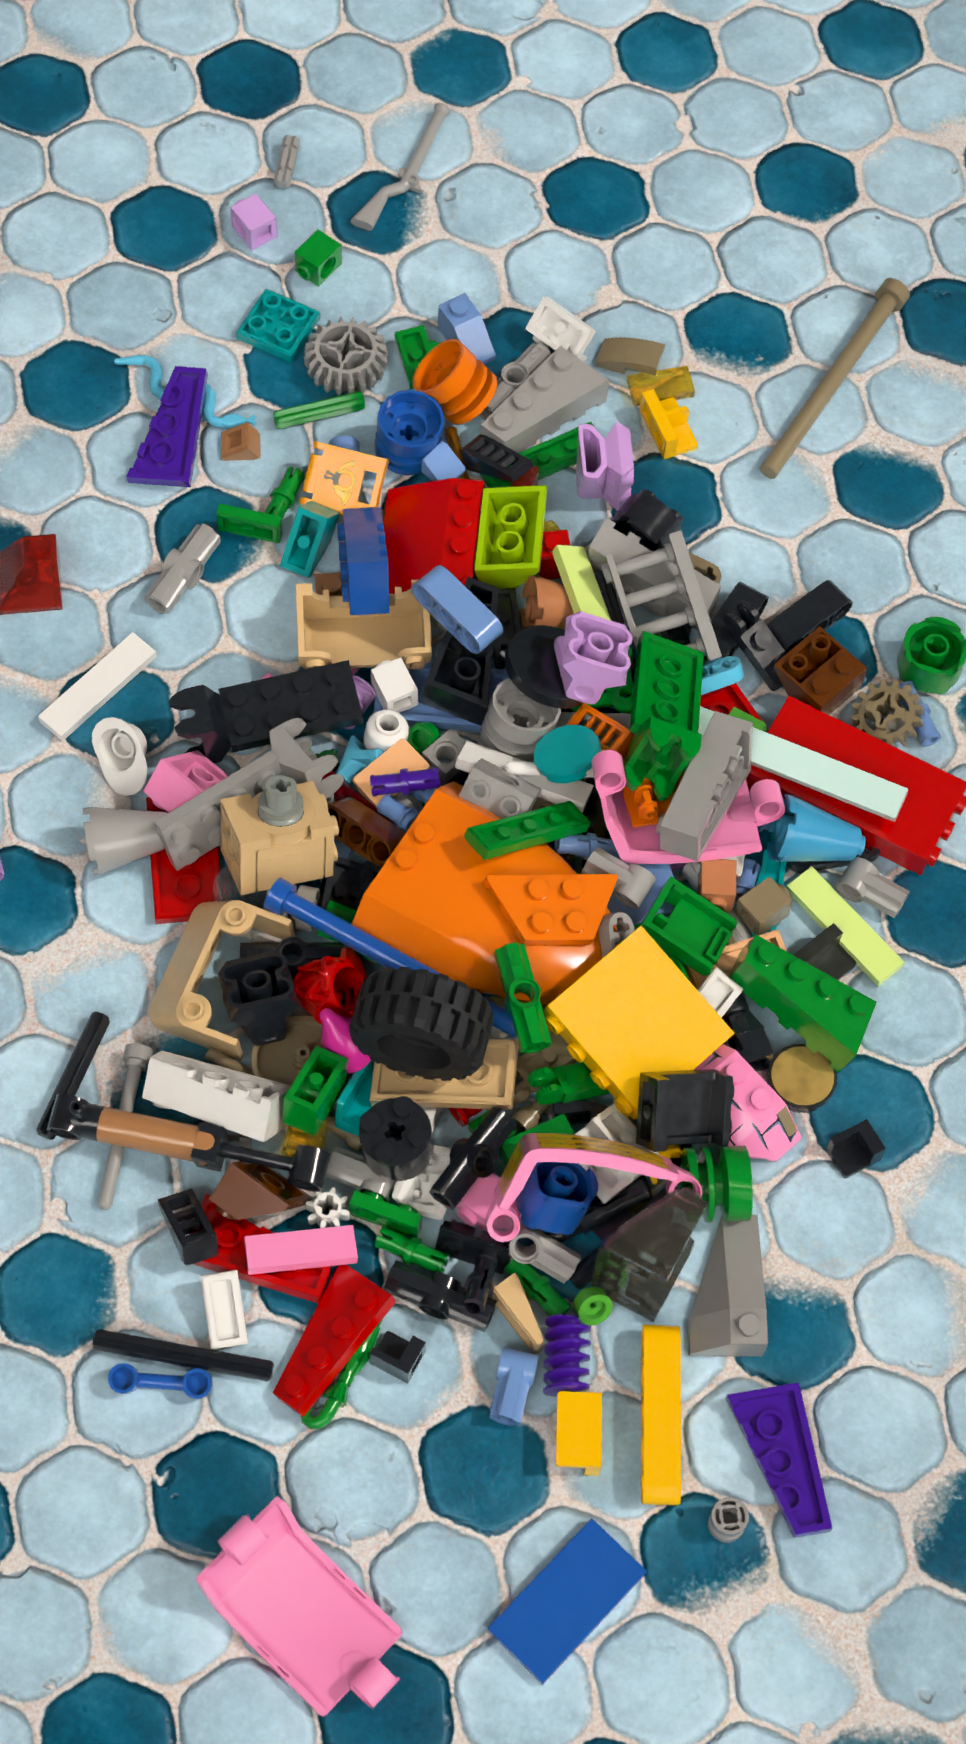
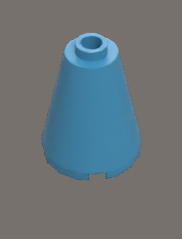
[767,794,866,862]

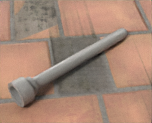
[98,1043,153,1210]

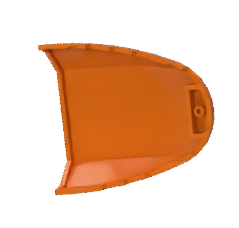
[352,781,619,1007]

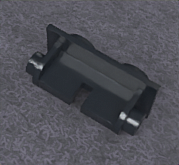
[435,1219,510,1274]

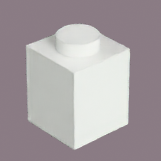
[371,657,418,713]

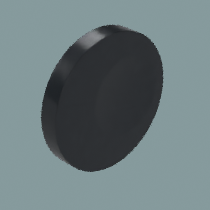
[504,625,583,709]

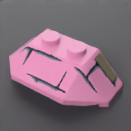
[694,1044,802,1162]

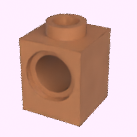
[698,859,737,913]

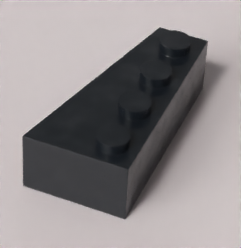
[419,577,499,726]

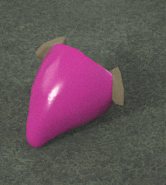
[320,1008,371,1074]

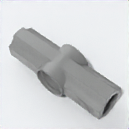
[480,342,551,420]
[145,524,221,615]

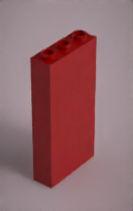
[746,696,966,876]

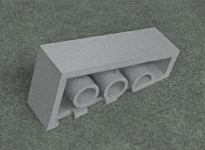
[480,346,609,453]
[588,518,721,630]
[656,711,753,861]

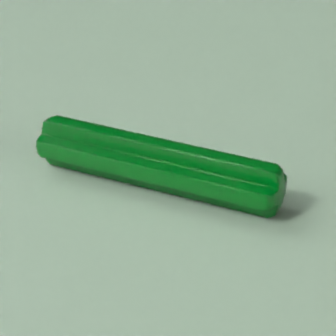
[273,391,365,429]

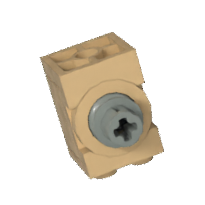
[220,775,339,895]

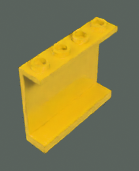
[543,926,734,1120]

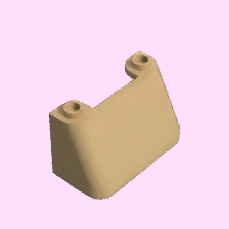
[296,580,432,670]

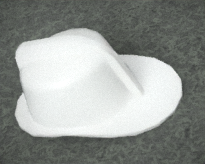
[92,717,148,796]

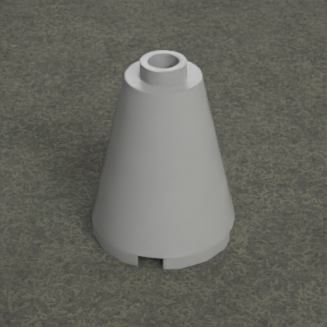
[82,807,168,876]

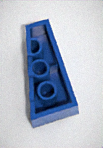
[337,507,390,615]

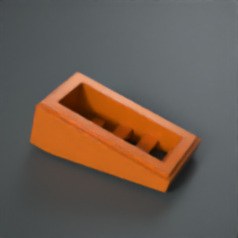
[566,703,635,758]

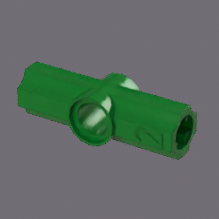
[494,942,552,1054]

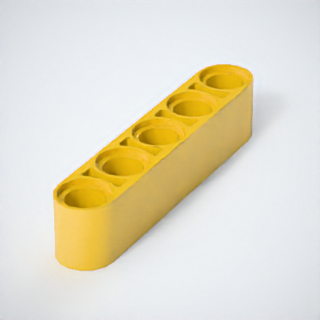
[641,1324,681,1505]

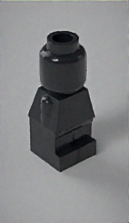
[722,992,774,1072]

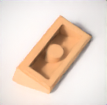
[353,738,429,807]

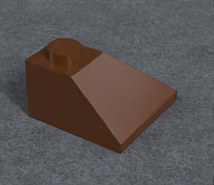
[209,1161,313,1220]

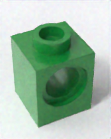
[294,229,342,287]

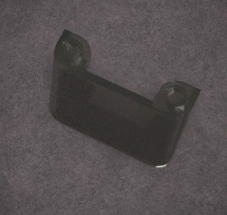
[591,1188,708,1322]

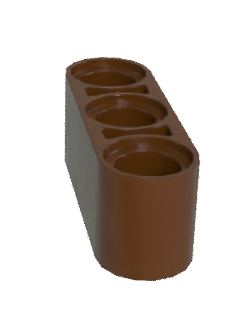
[327,797,406,867]

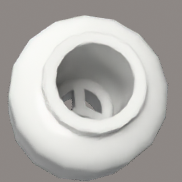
[364,710,409,752]

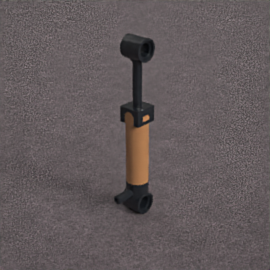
[46,1094,331,1192]

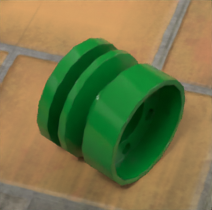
[678,1145,753,1223]

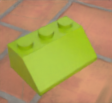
[474,485,548,589]

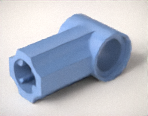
[489,1347,539,1426]

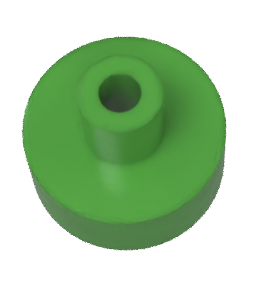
[573,1286,613,1325]

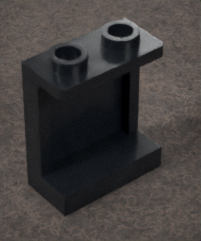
[636,1069,734,1152]

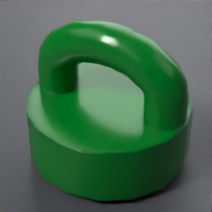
[407,722,441,756]

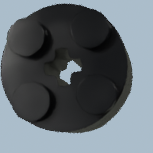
[611,489,683,551]
[359,1096,434,1181]

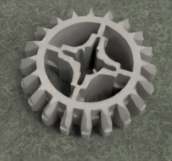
[304,317,388,396]

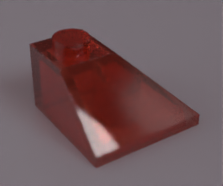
[0,534,63,615]

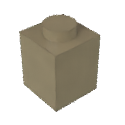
[736,876,792,936]

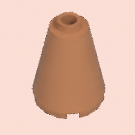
[520,576,574,630]

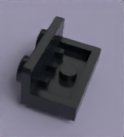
[318,857,377,911]

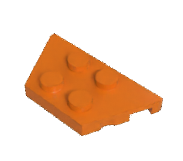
[484,874,618,946]

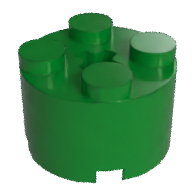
[897,617,966,695]

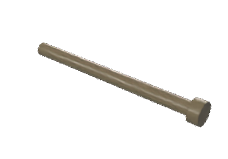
[760,278,910,479]

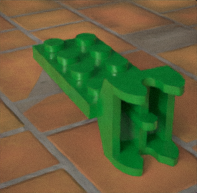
[623,631,704,801]

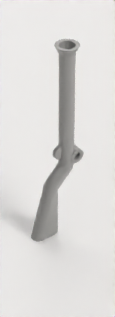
[351,103,450,231]

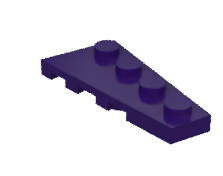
[126,366,208,488]

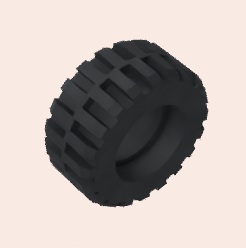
[349,967,494,1081]

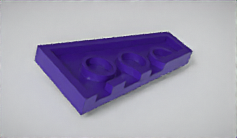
[725,1382,833,1538]

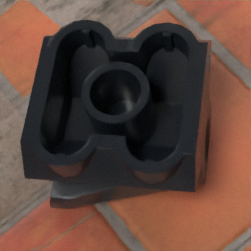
[218,950,300,1046]

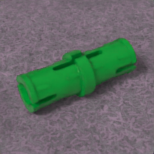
[264,467,305,519]
[375,1226,450,1273]
[504,1259,572,1316]

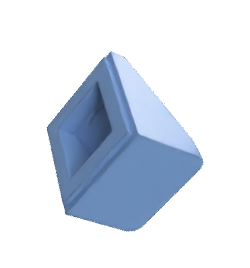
[421,441,466,481]

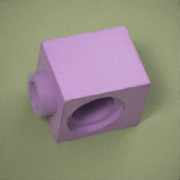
[230,194,277,251]

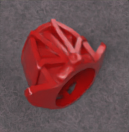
[293,947,367,1025]

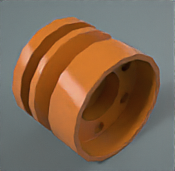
[413,339,497,425]

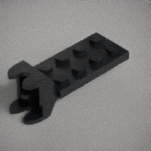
[169,660,364,764]

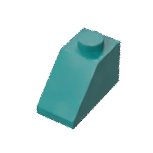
[280,501,340,578]

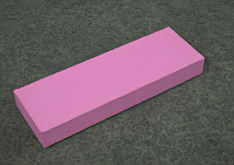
[244,1225,358,1275]

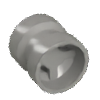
[708,1497,749,1543]

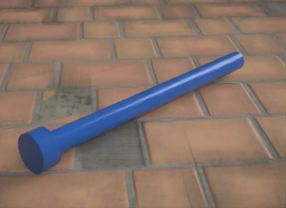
[263,877,517,1039]

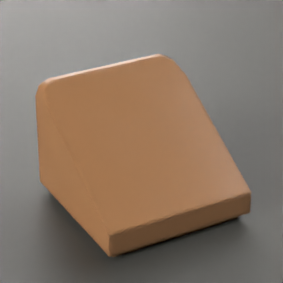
[221,422,261,461]

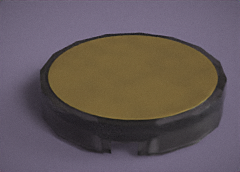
[767,1044,837,1113]

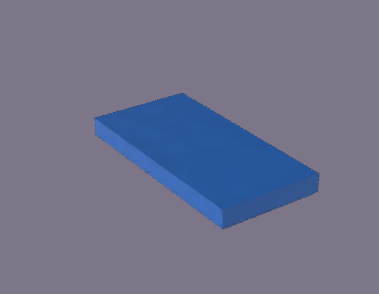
[487,1518,647,1685]

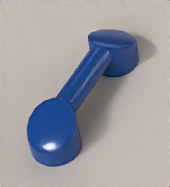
[108,1363,213,1399]

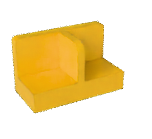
[639,389,698,460]
[555,1391,602,1476]

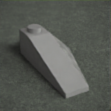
[689,1215,768,1357]

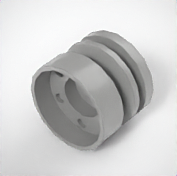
[480,678,561,762]

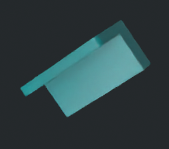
[335,1060,373,1136]

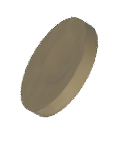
[251,1016,352,1098]

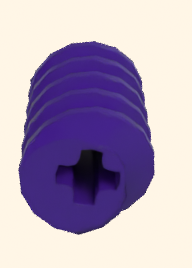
[543,1315,591,1397]

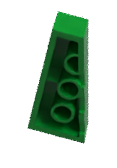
[729,934,877,1073]

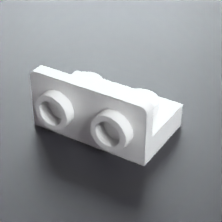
[525,297,596,362]

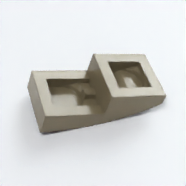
[595,337,665,376]

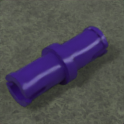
[370,767,441,797]

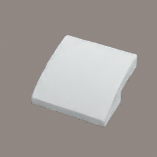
[574,1104,660,1204]

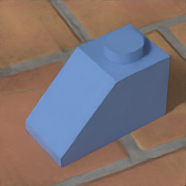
[438,293,496,365]

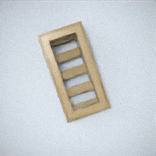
[492,1273,544,1355]

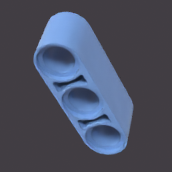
[412,565,503,654]

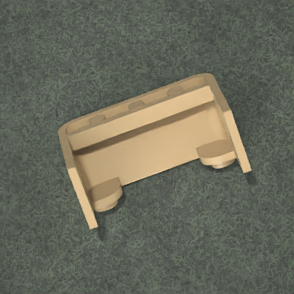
[149,900,295,1061]

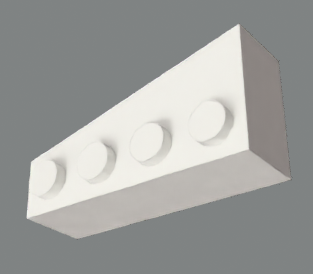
[142,1051,291,1142]

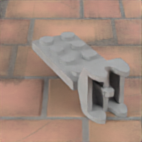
[154,718,344,871]

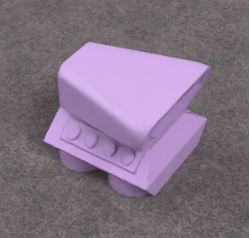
[576,422,634,511]
[554,611,633,705]

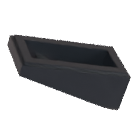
[462,434,533,483]
[158,1188,219,1266]

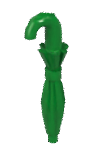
[301,1319,383,1429]

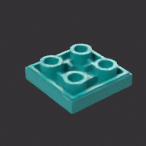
[236,288,320,363]

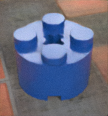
[515,1162,598,1235]

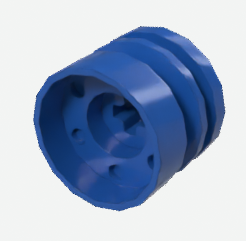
[374,390,445,476]

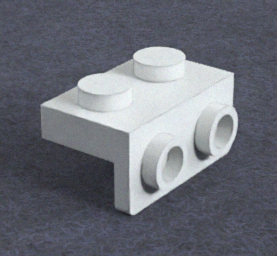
[392,1145,451,1220]

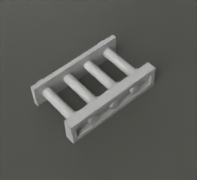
[601,530,722,663]

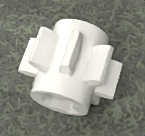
[306,1187,350,1228]

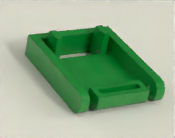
[638,876,737,976]

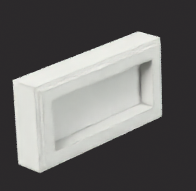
[201,1270,248,1350]

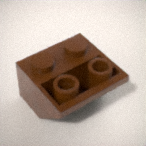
[773,626,867,715]

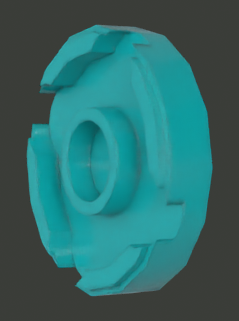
[533,725,602,783]

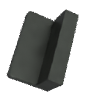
[793,923,856,980]

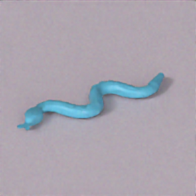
[114,355,256,430]

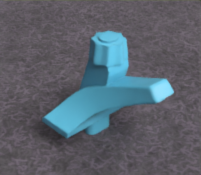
[336,736,384,784]

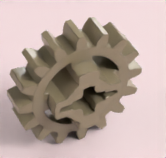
[851,679,925,747]

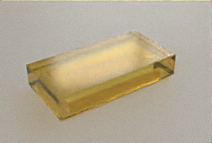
[627,366,695,407]

